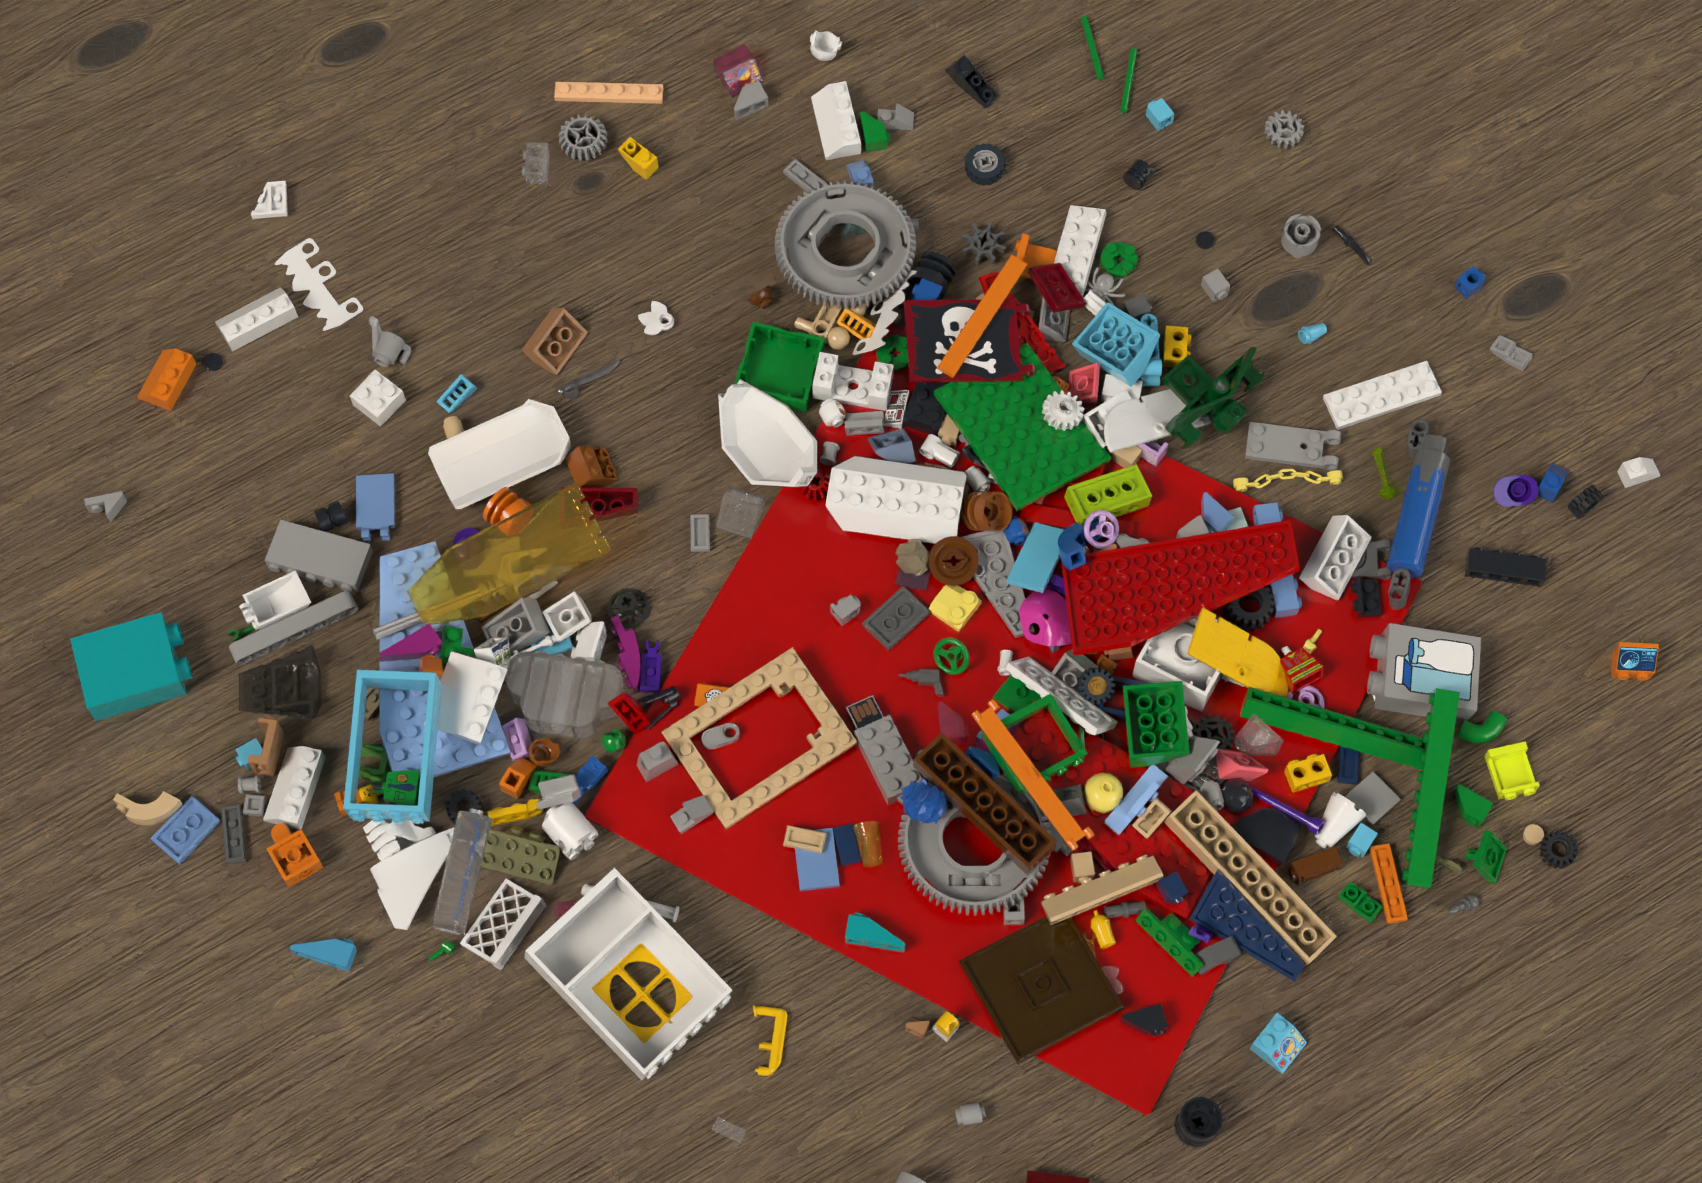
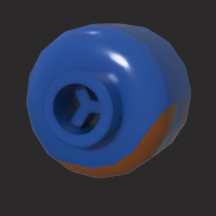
[1003,516,1029,546]

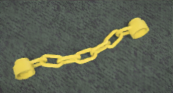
[1233,469,1343,492]

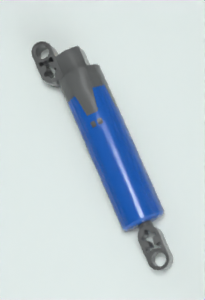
[1387,419,1450,610]

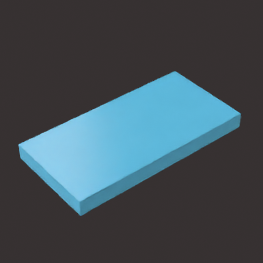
[1007,522,1064,593]

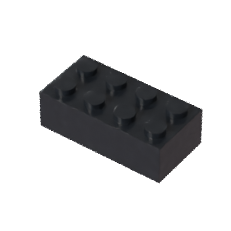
[903,382,950,437]

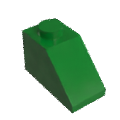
[860,111,890,152]
[1453,784,1494,828]

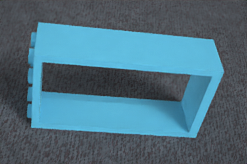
[343,670,442,824]

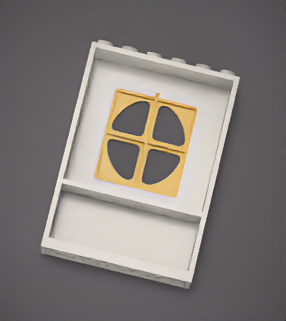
[524,868,732,1080]

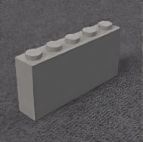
[265,520,373,592]

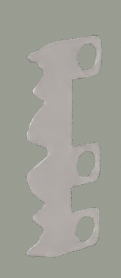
[274,238,363,331]
[853,271,917,355]

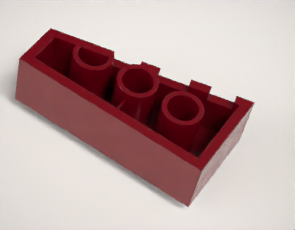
[559,487,639,530]

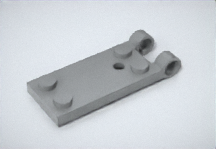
[1245,422,1341,470]

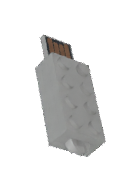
[846,695,922,806]

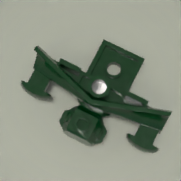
[1161,347,1265,449]

